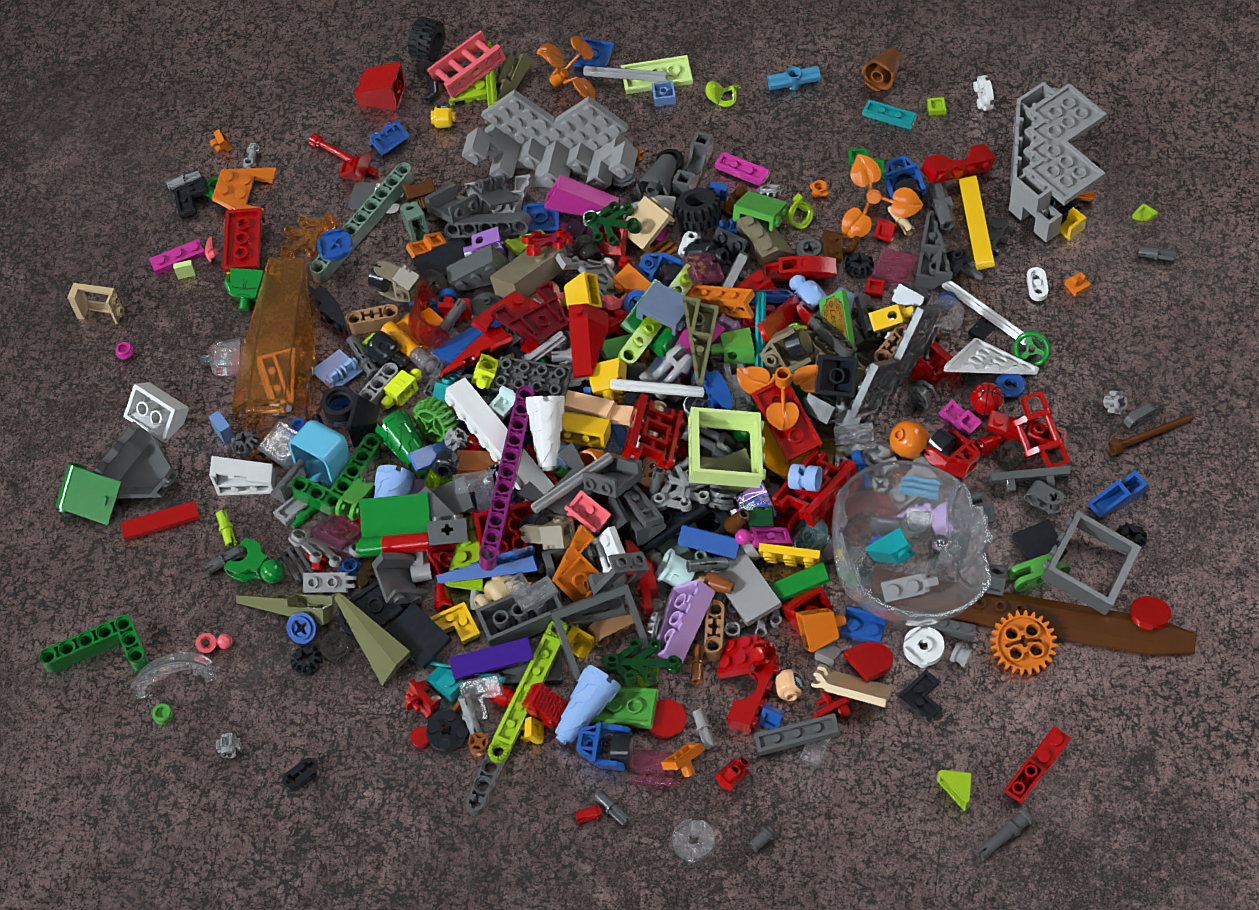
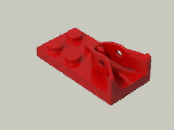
[222,208,265,272]
[751,382,822,465]

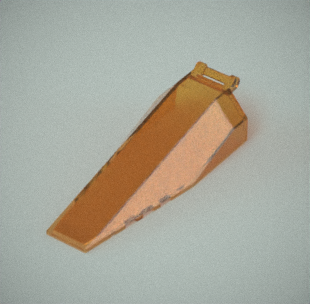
[232,257,316,421]

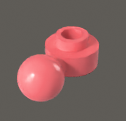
[195,633,233,653]

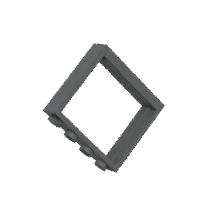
[1041,511,1141,615]
[550,583,649,682]

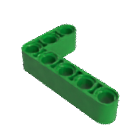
[291,433,381,516]
[39,615,150,673]

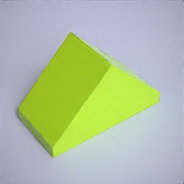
[937,770,971,811]

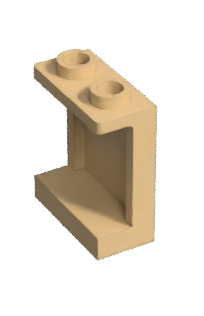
[626,196,675,252]

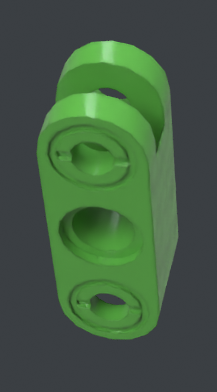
[335,477,375,521]
[1007,553,1071,592]

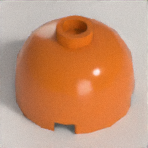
[889,420,929,459]

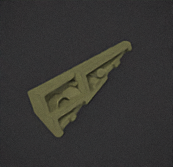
[484,53,534,125]
[683,296,719,387]
[236,592,341,625]
[334,592,410,686]

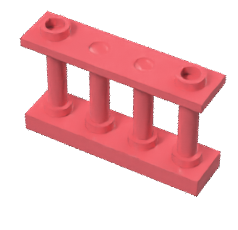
[427,31,506,98]

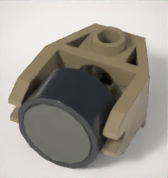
[368,261,421,302]
[759,325,814,371]
[519,513,575,550]

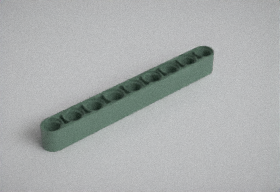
[310,162,414,283]

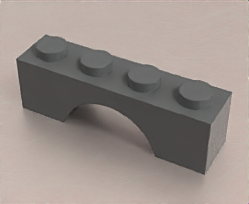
[672,131,714,197]

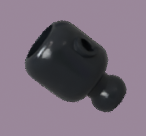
[684,238,729,270]
[365,331,410,372]

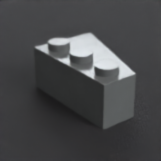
[446,244,510,293]

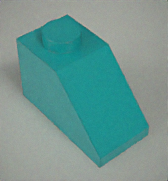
[865,527,916,565]
[425,667,467,706]

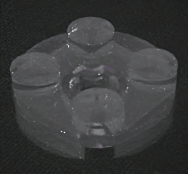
[929,294,965,333]
[672,819,715,863]

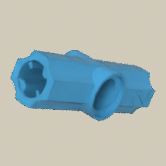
[767,66,821,90]

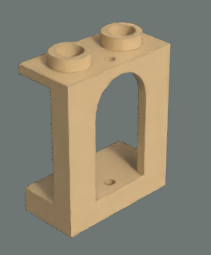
[67,283,124,324]

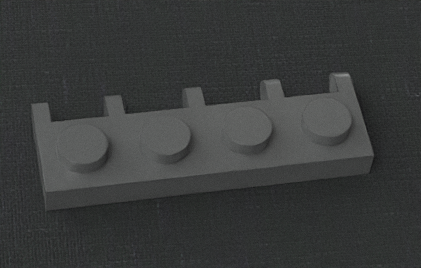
[961,217,1016,280]

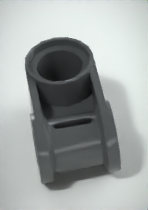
[1024,480,1064,515]

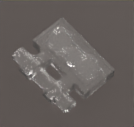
[834,422,875,455]

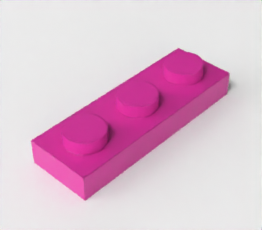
[715,152,770,186]
[149,239,206,275]

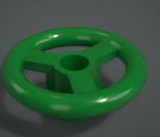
[1013,331,1051,367]

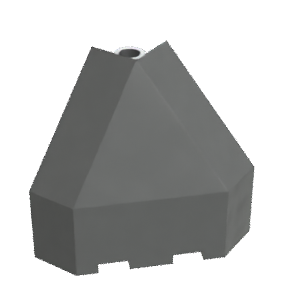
[92,421,178,498]

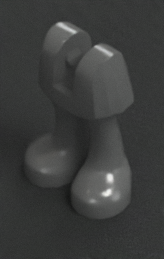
[680,422,737,458]

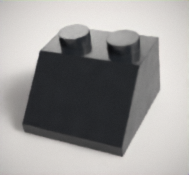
[814,354,858,397]

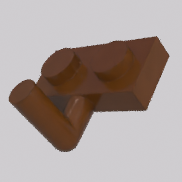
[822,230,861,264]

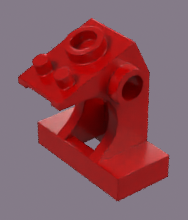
[911,342,960,387]

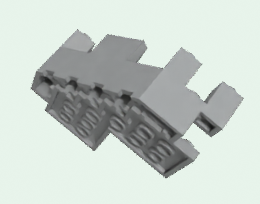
[1009,82,1107,242]
[462,89,638,191]

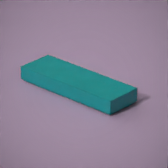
[862,99,918,130]

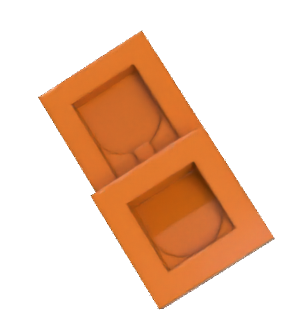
[406,232,447,259]

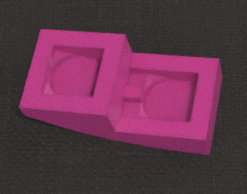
[939,399,982,435]

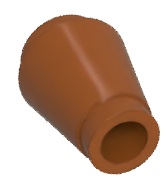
[704,571,735,594]

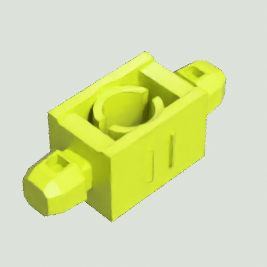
[471,354,499,389]
[381,368,422,409]

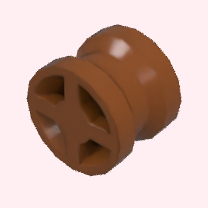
[468,732,490,758]

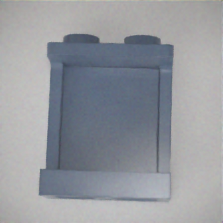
[636,281,686,336]

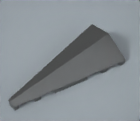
[915,209,953,289]

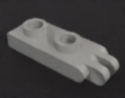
[303,572,357,593]

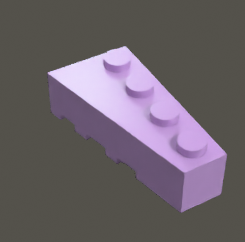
[651,579,716,663]

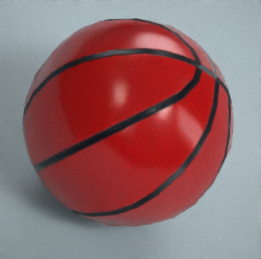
[970,382,1004,415]

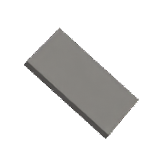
[709,546,782,626]

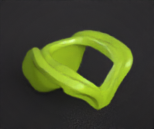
[705,81,741,107]
[787,193,814,229]

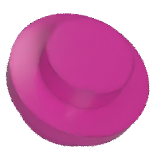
[115,342,134,359]

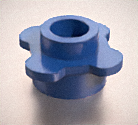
[339,558,362,576]

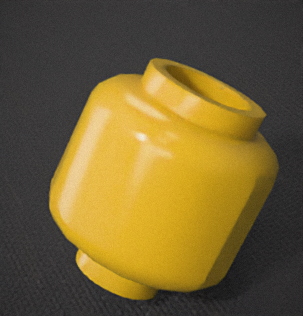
[431,106,456,128]

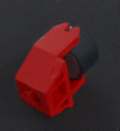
[924,428,981,479]

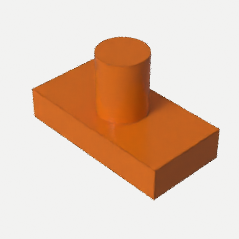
[661,743,705,777]

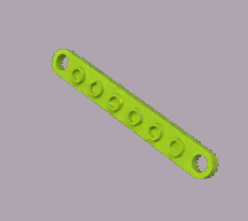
[618,258,704,366]
[487,620,568,763]

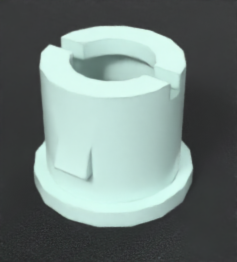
[655,549,695,587]

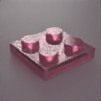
[872,247,918,286]
[311,512,362,551]

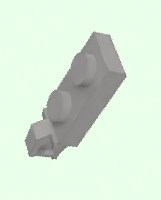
[881,573,939,603]

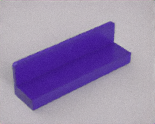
[449,638,533,680]

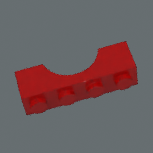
[921,143,996,184]
[727,655,781,734]

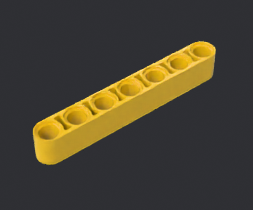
[959,175,995,271]

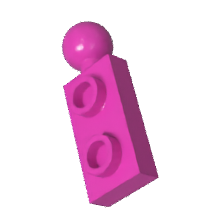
[735,527,792,548]

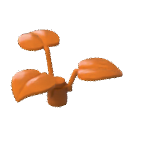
[536,35,596,100]
[841,154,923,239]
[737,365,817,431]

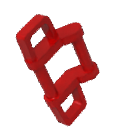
[1011,391,1070,468]

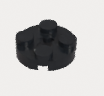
[426,709,468,752]

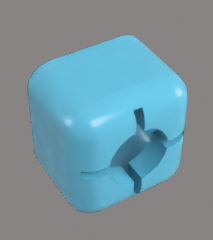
[288,420,351,487]

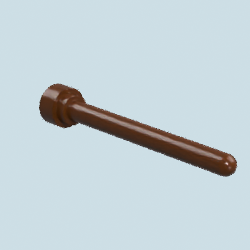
[1108,414,1194,455]

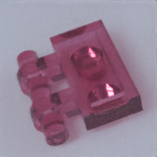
[682,252,725,286]
[630,749,675,788]

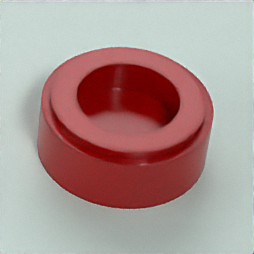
[410,727,429,748]

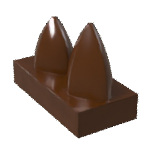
[720,183,748,219]

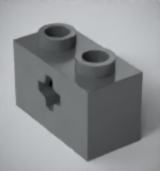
[427,514,471,545]

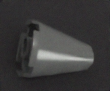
[636,154,677,198]

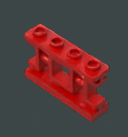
[622,393,685,473]
[772,448,858,527]

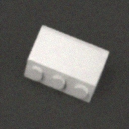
[123,382,189,443]

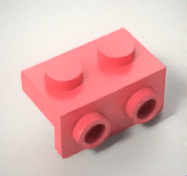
[564,490,613,533]

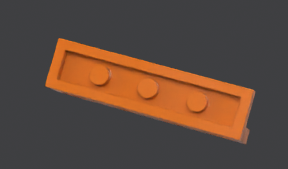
[686,284,755,319]

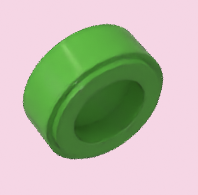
[152,703,173,725]

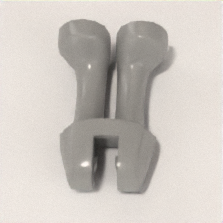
[639,343,693,401]

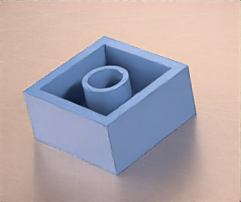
[652,81,676,106]
[208,411,234,445]

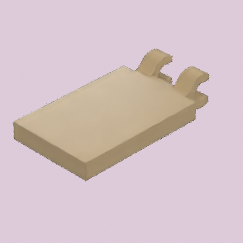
[811,664,893,707]

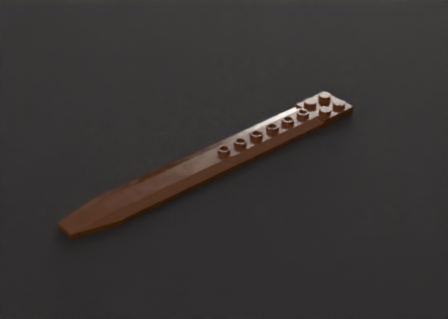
[868,568,1197,656]

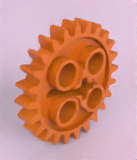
[989,610,1058,677]

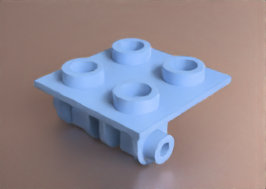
[311,349,363,388]

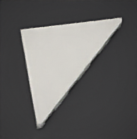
[943,338,1039,375]

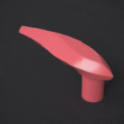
[205,236,219,263]

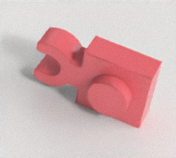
[601,294,625,310]

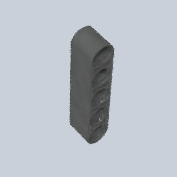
[444,212,532,238]

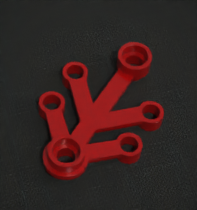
[522,229,573,256]

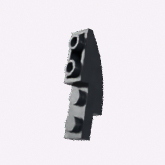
[297,280,348,336]

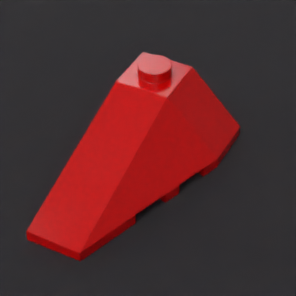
[568,303,609,378]
[439,326,513,379]

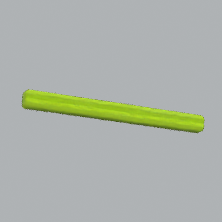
[483,41,498,107]

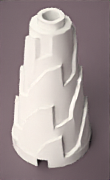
[526,396,565,471]

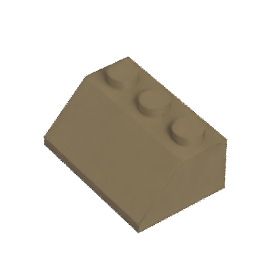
[736,215,795,268]

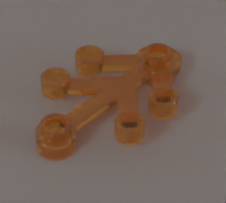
[279,215,337,262]

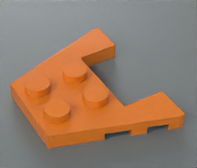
[212,167,276,214]
[552,525,630,602]

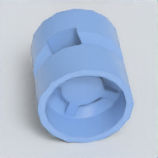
[788,464,822,492]

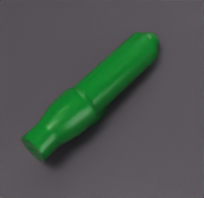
[291,506,317,529]

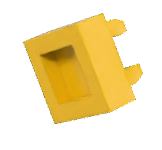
[520,717,544,744]

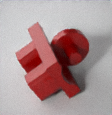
[438,296,473,326]
[405,679,441,719]
[812,690,852,719]
[714,755,750,791]

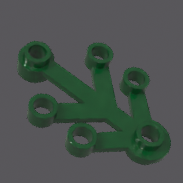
[583,201,642,247]
[603,639,683,685]

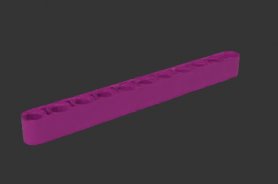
[479,386,534,571]

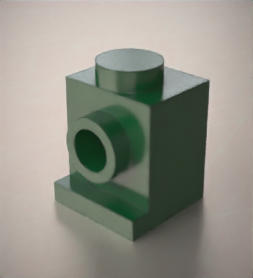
[746,505,774,528]

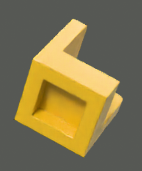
[1060,207,1087,241]
[566,626,595,661]

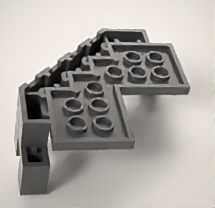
[802,282,944,433]

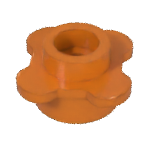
[810,180,829,197]

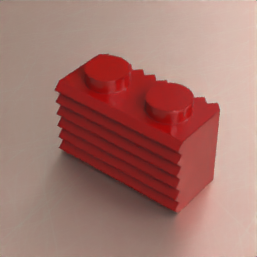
[521,682,568,728]

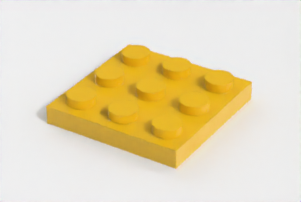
[758,543,823,569]

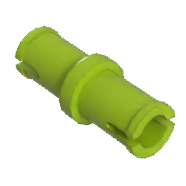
[215,510,238,548]

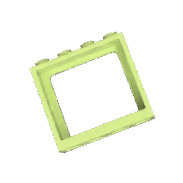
[688,407,766,488]

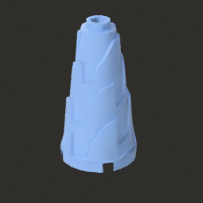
[374,465,415,498]
[555,664,621,745]

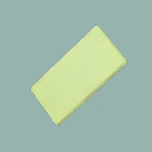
[621,55,693,94]

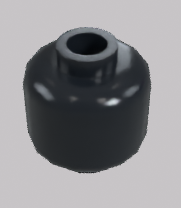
[433,450,460,478]

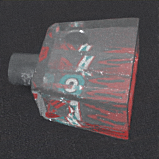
[201,338,244,377]

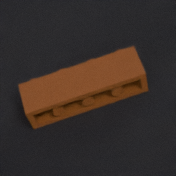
[455,450,500,482]

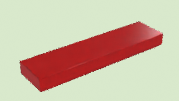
[757,294,800,342]
[120,501,200,541]

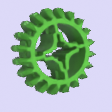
[412,396,460,444]

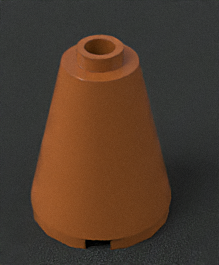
[861,48,901,91]

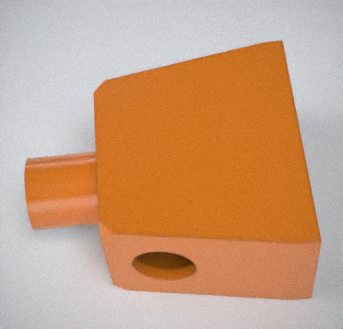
[795,608,847,652]

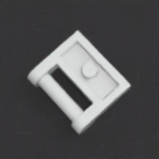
[591,526,625,573]

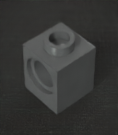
[983,563,1008,596]

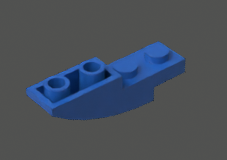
[693,369,733,410]

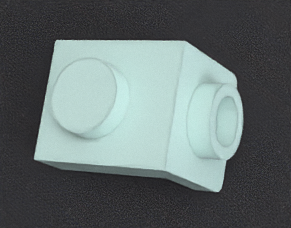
[488,386,516,420]

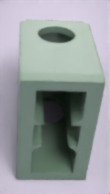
[400,201,429,242]

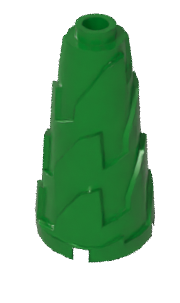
[375,410,434,481]

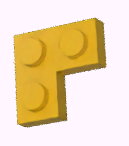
[430,602,481,645]

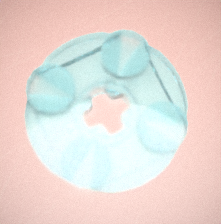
[792,519,830,550]

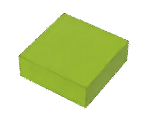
[927,97,947,116]

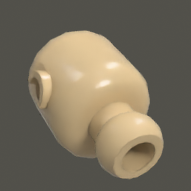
[473,574,522,608]

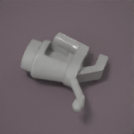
[847,443,897,472]
[666,458,705,503]

